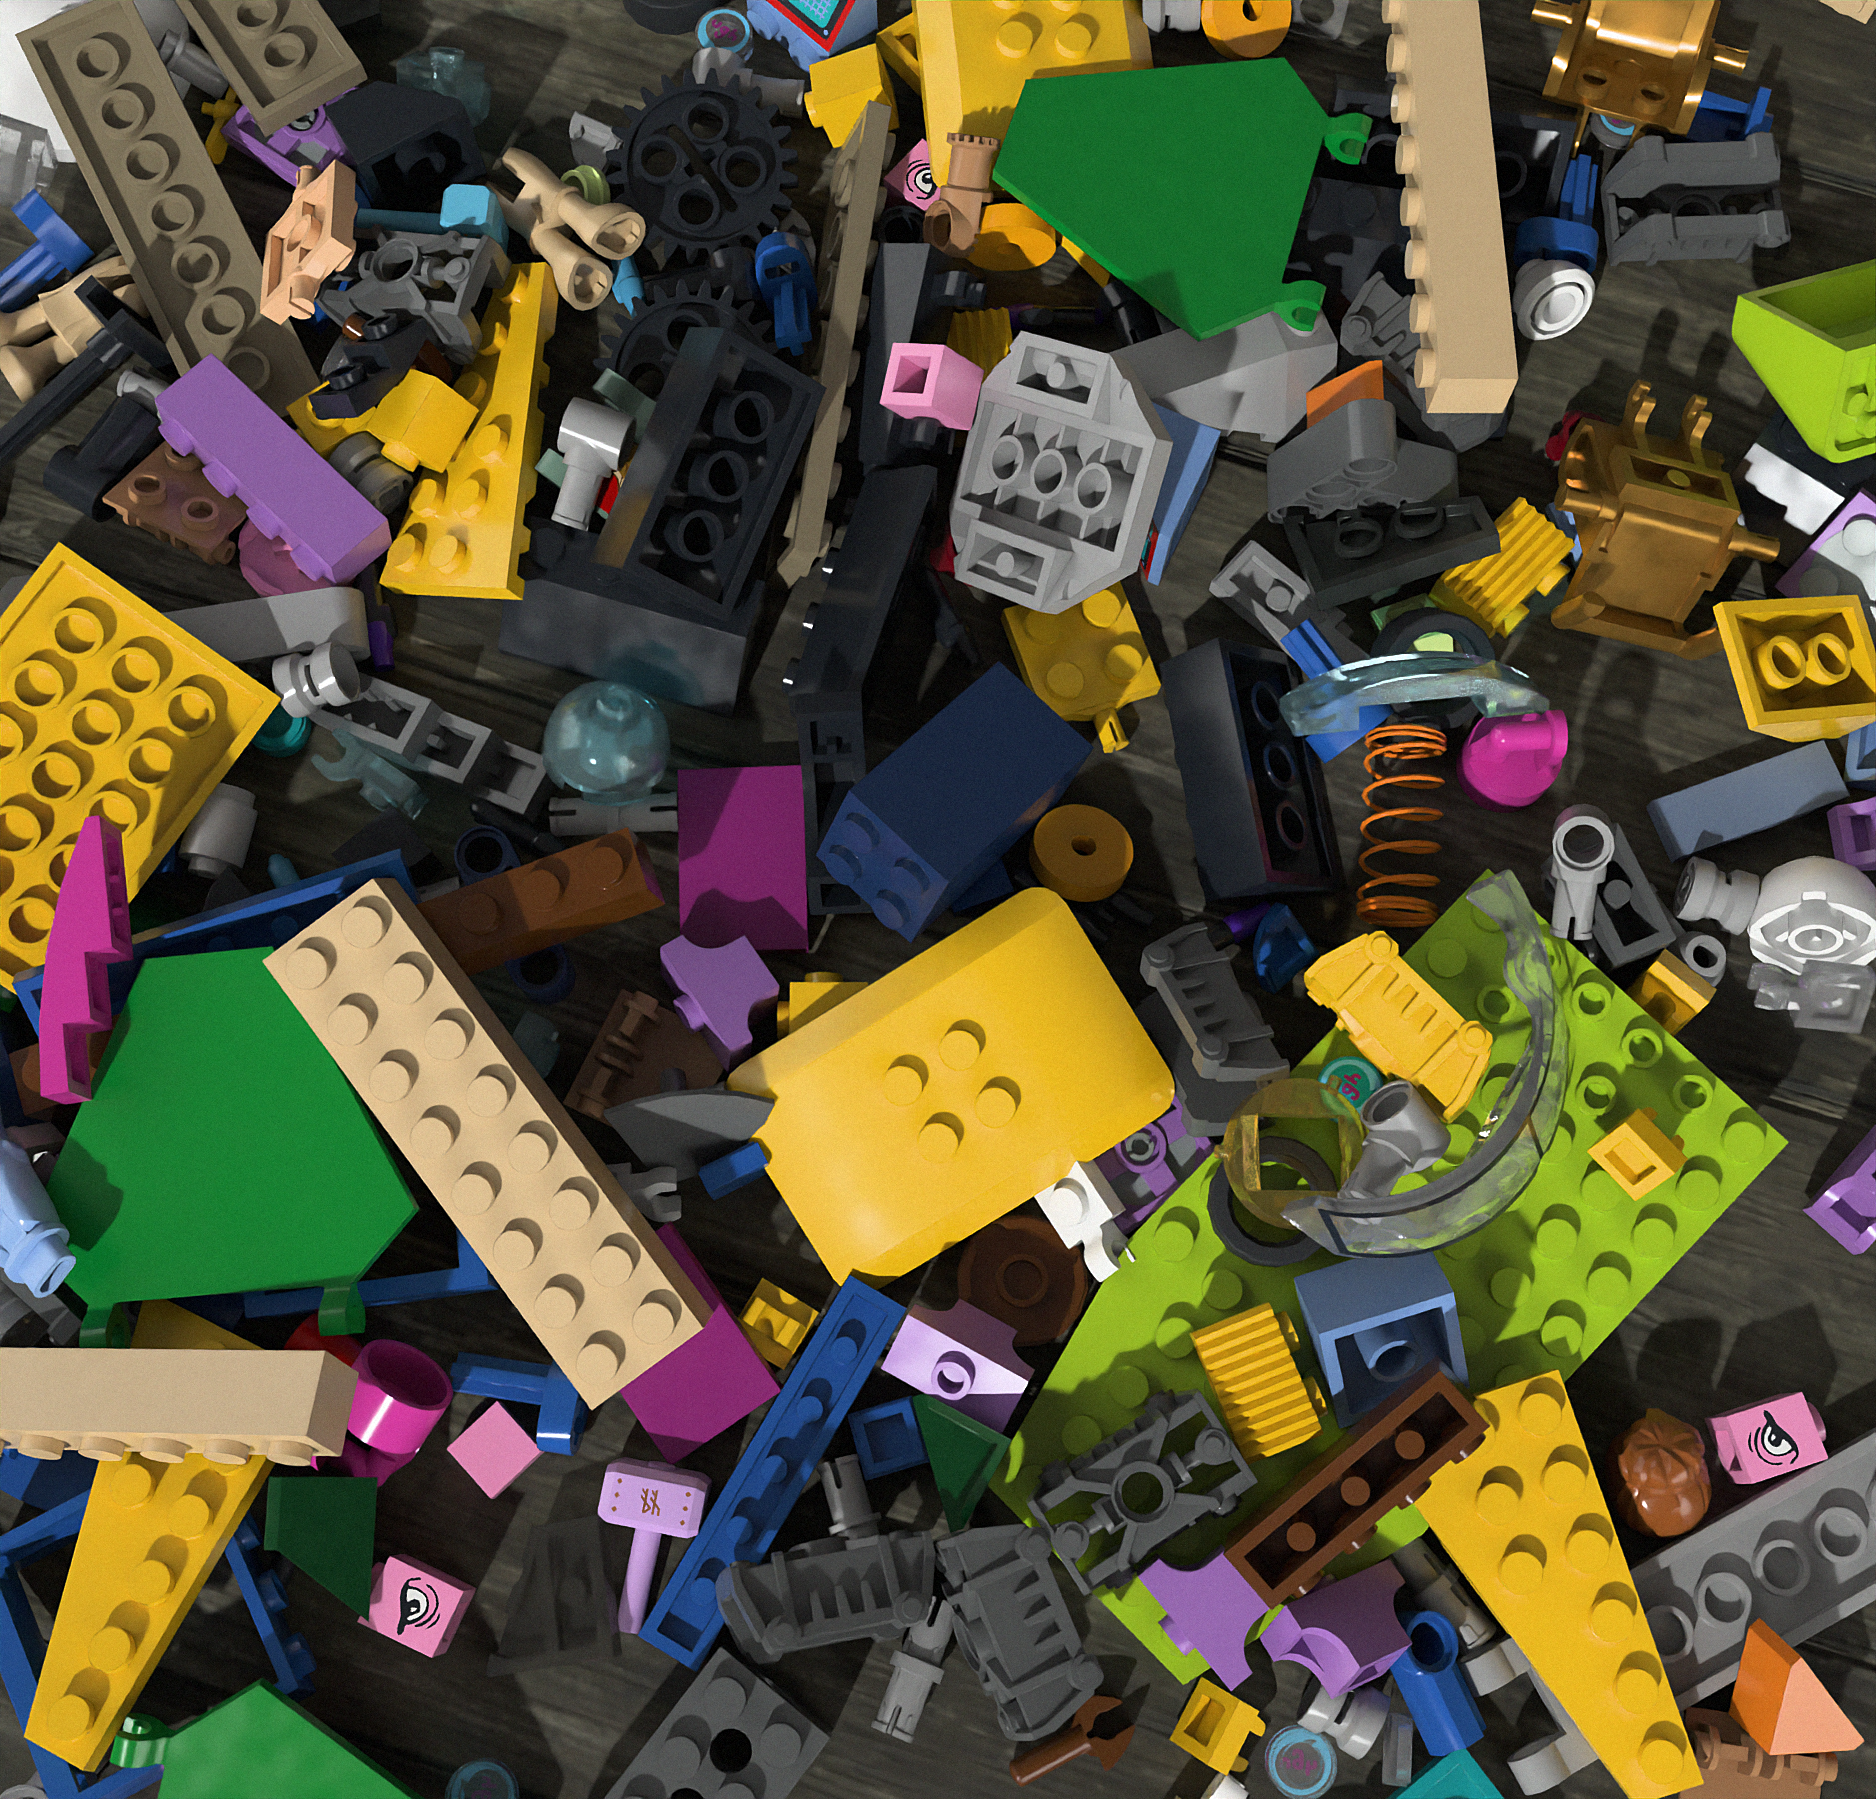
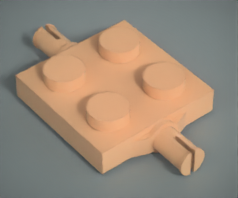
[260,159,358,325]

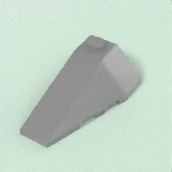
[1107,308,1338,443]

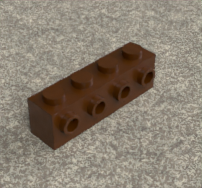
[1223,1355,1490,1611]

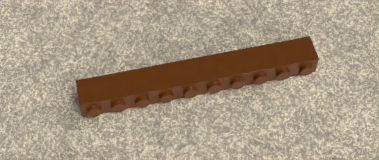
[9,827,665,1125]

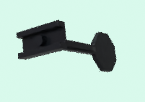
[0,275,177,469]

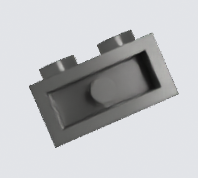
[1540,822,1677,976]

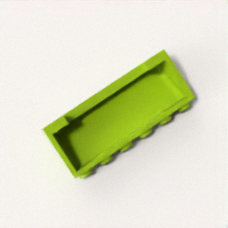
[1732,259,1876,463]

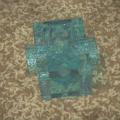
[397,46,491,129]

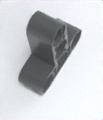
[1267,398,1459,526]

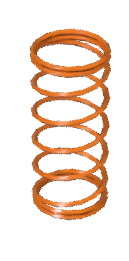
[1355,723,1448,927]

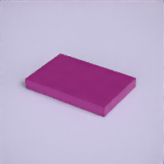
[677,765,809,955]
[619,1221,783,1465]

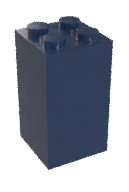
[816,661,1094,943]

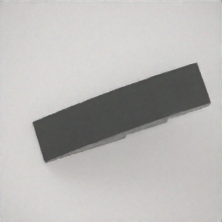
[306,672,563,824]

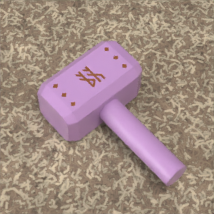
[598,1457,712,1634]

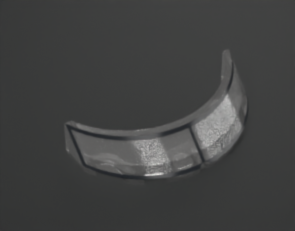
[1281,869,1569,1259]

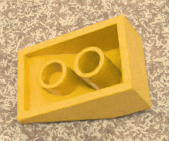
[1712,595,1876,743]

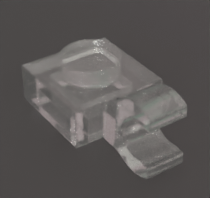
[1746,959,1876,1034]

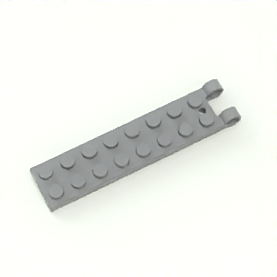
[1456,1427,1876,1795]

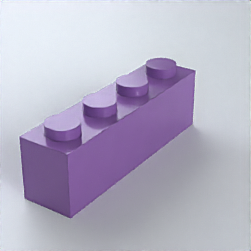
[154,353,392,587]

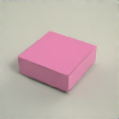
[447,1401,544,1499]

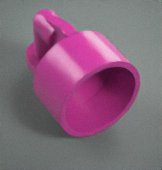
[1456,707,1568,813]
[310,1339,453,1488]

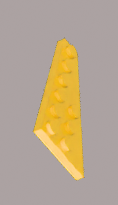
[379,262,559,600]
[24,1299,276,1772]
[1413,1368,1704,1799]

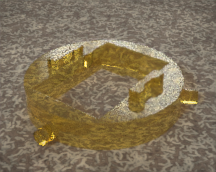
[1214,1075,1368,1234]

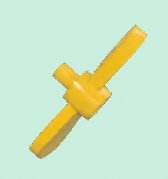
[201,84,242,165]

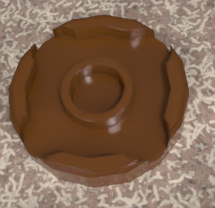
[957,1215,1088,1348]

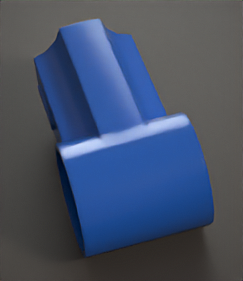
[1385,1610,1487,1756]

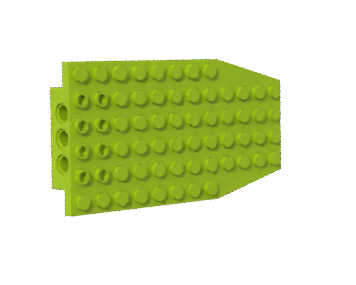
[988,868,1789,1685]

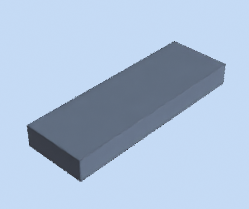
[1646,740,1850,864]

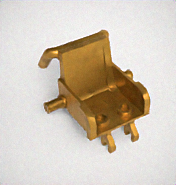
[1530,0,1749,157]
[1551,379,1780,660]

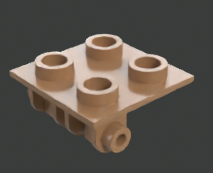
[102,440,249,565]
[563,989,724,1129]
[1678,1706,1838,1799]

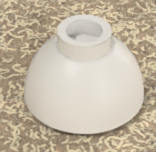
[1512,259,1595,340]

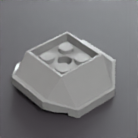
[949,331,1174,615]

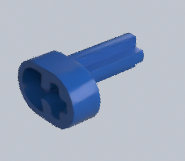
[1513,154,1599,275]
[0,188,95,313]
[755,232,818,356]
[1280,617,1394,764]
[450,1351,589,1456]

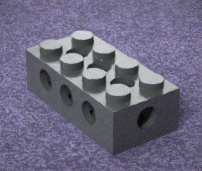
[604,1641,834,1799]

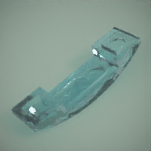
[1280,651,1549,736]

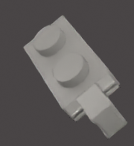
[1209,540,1370,678]

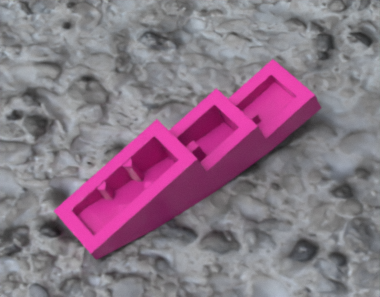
[39,815,134,1104]

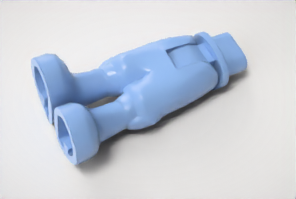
[0,1107,76,1298]

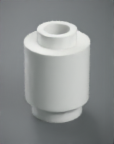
[178,783,258,880]

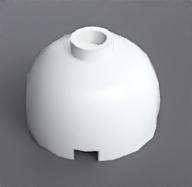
[1747,856,1876,976]

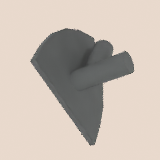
[604,1068,775,1182]

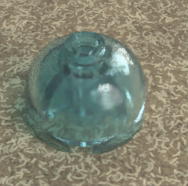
[542,680,671,807]

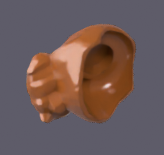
[1604,1408,1712,1540]

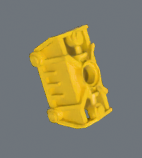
[1304,931,1493,1124]

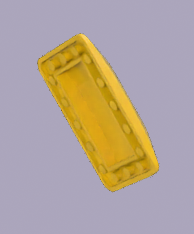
[911,0,1154,198]
[726,887,1175,1290]

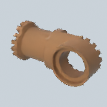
[922,132,1001,258]

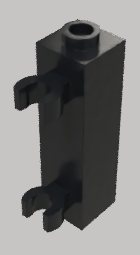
[834,243,988,481]

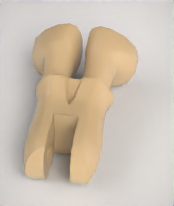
[485,147,646,311]
[0,255,151,403]

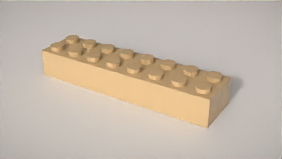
[262,878,714,1410]

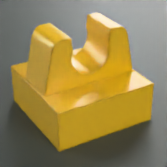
[1624,948,1717,1037]
[1587,1107,1688,1201]
[738,1278,820,1371]
[1169,1677,1266,1776]

